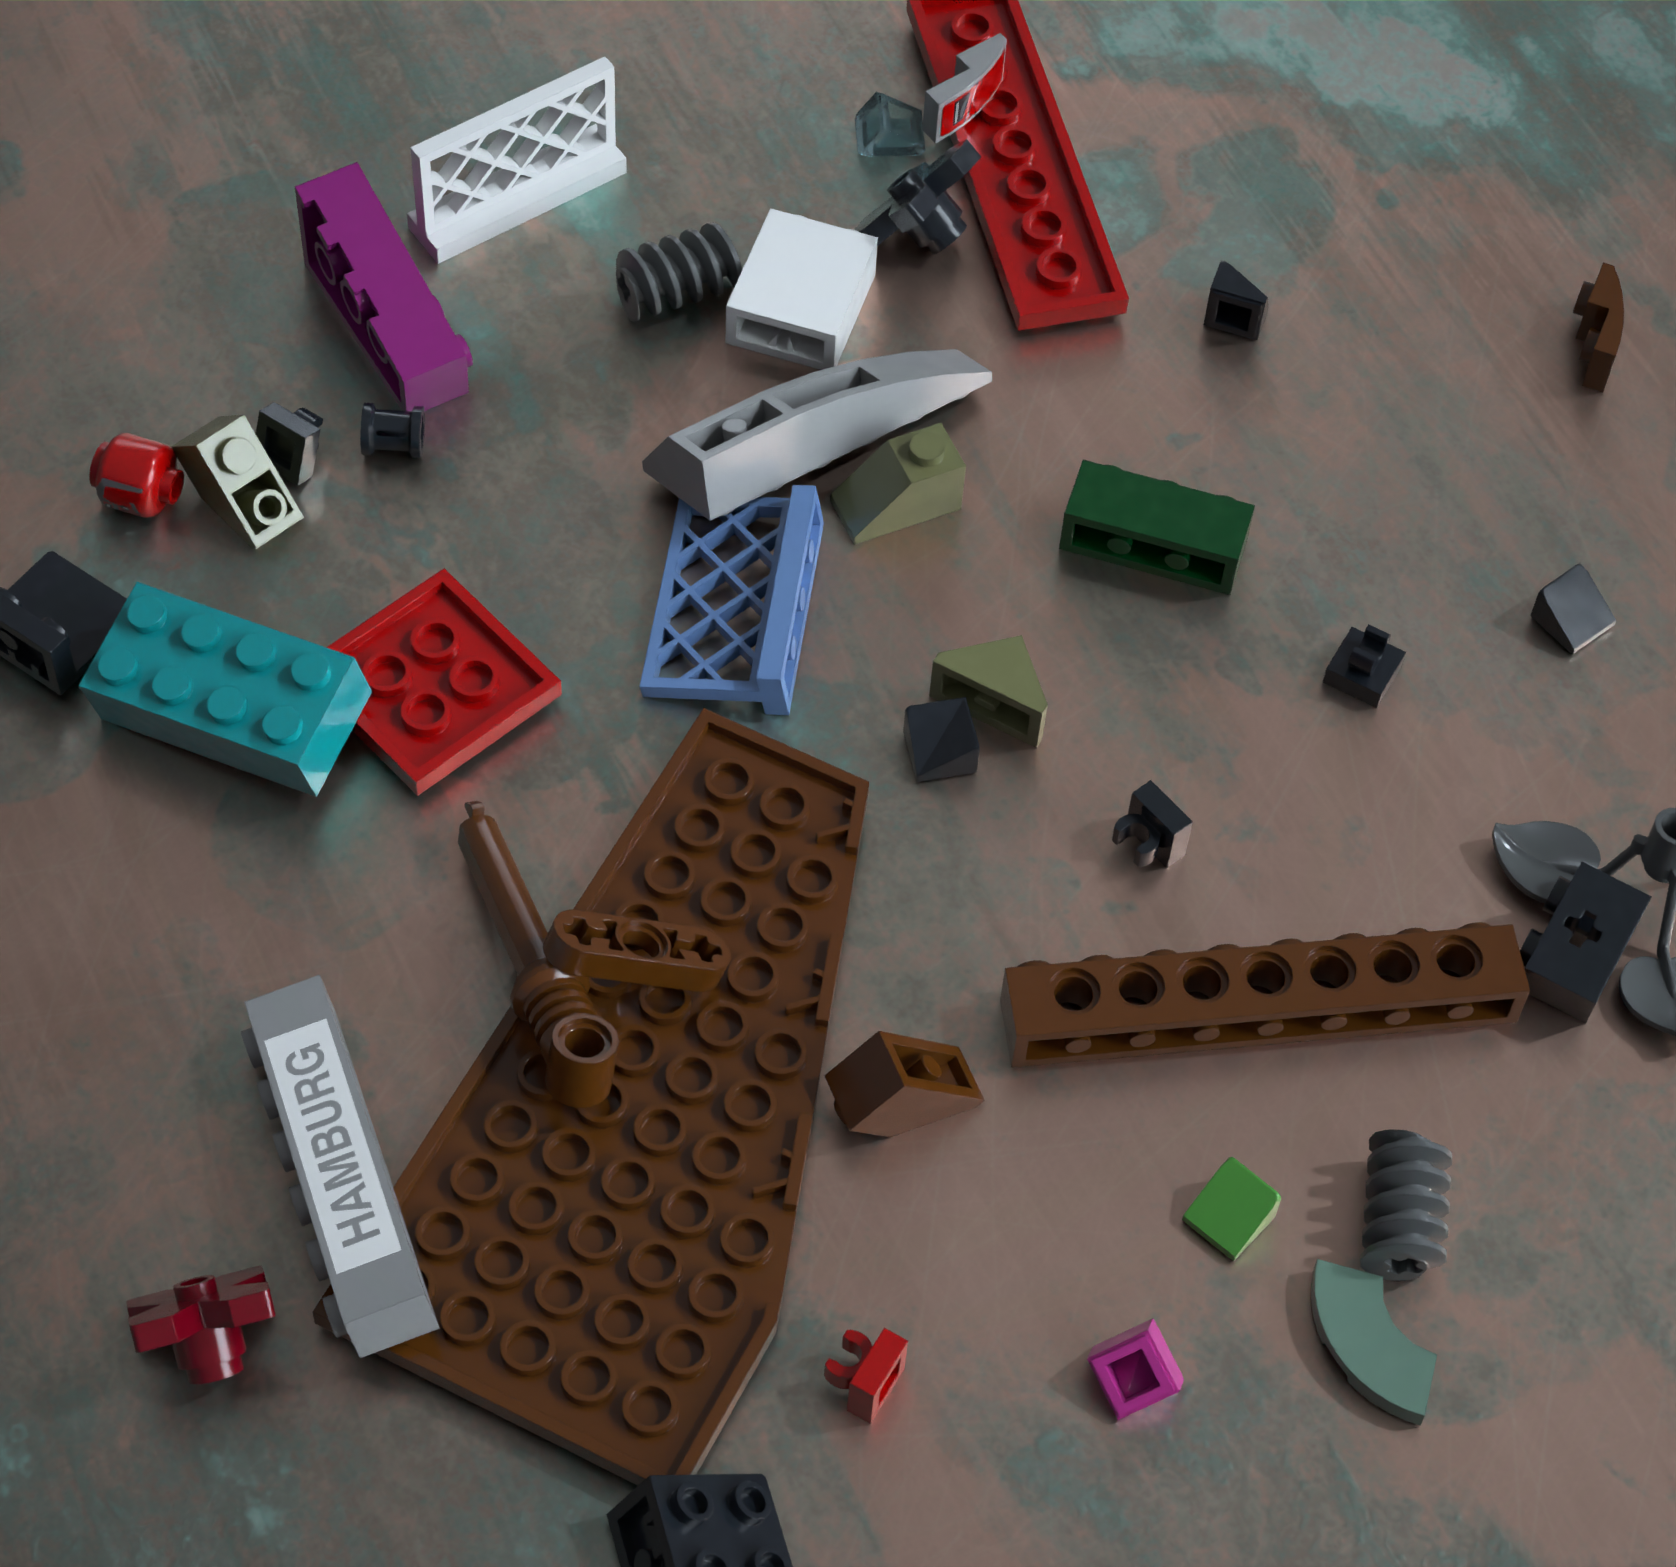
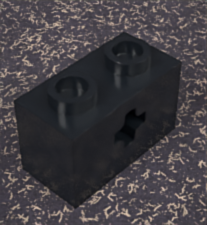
[1520,862,1652,1023]

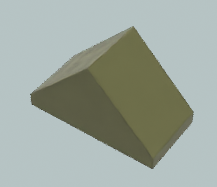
[929,635,1048,748]

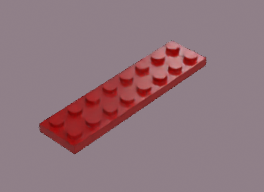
[906,0,1129,331]

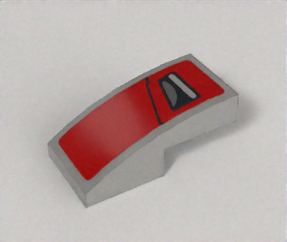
[922,33,1007,144]

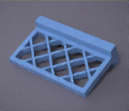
[639,485,824,715]

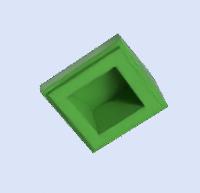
[1182,1157,1281,1262]

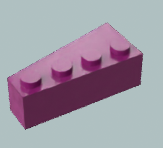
[295,162,473,411]

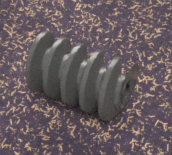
[616,222,742,322]
[1360,1129,1452,1281]

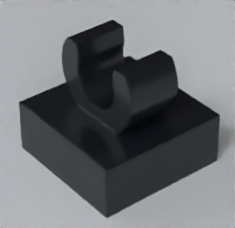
[256,402,323,486]
[1323,624,1406,708]
[1112,780,1193,868]

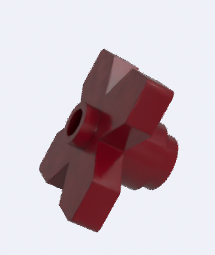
[126,1266,276,1384]

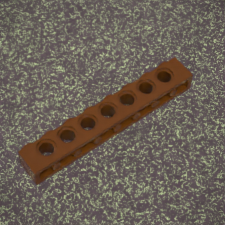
[1000,922,1530,1068]

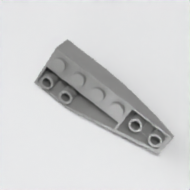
[642,349,992,521]

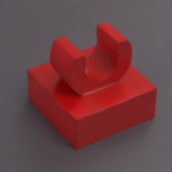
[824,1328,908,1424]

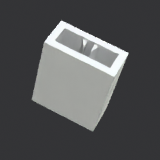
[725,208,878,370]

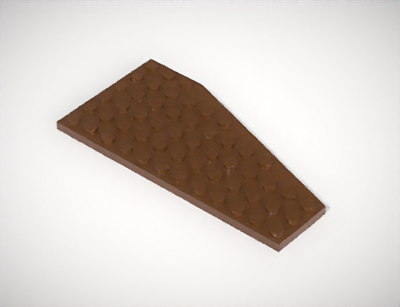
[312,708,869,1485]

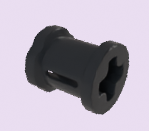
[360,403,425,458]

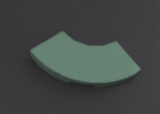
[1311,1259,1437,1426]

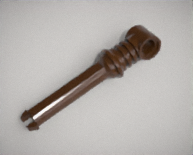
[458,801,619,1108]

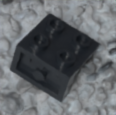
[0,551,127,695]
[606,1474,793,1567]

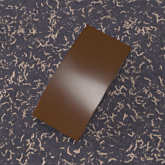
[1573,262,1624,393]

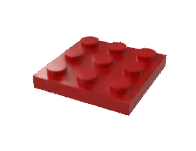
[326,568,562,796]

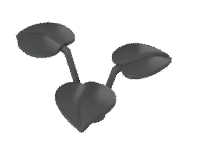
[1492,808,1676,1036]

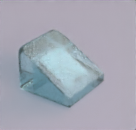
[855,91,926,156]

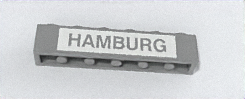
[241,975,440,1358]

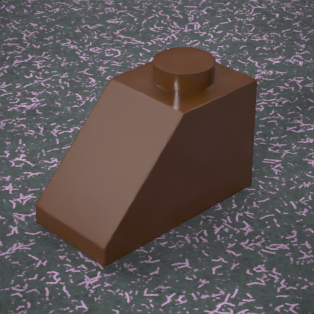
[824,1031,985,1137]

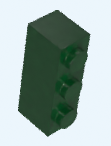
[1059,460,1255,595]

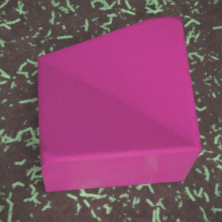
[1087,1318,1184,1420]

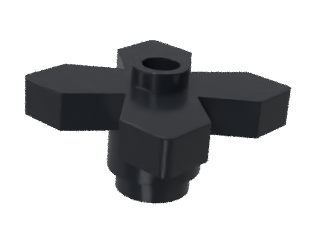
[854,139,981,255]

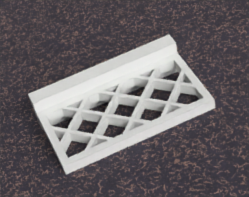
[407,56,627,264]

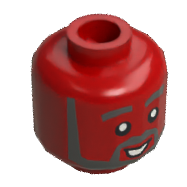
[89,433,184,518]

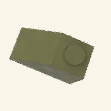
[830,423,966,545]

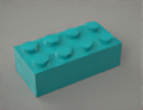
[79,582,372,797]

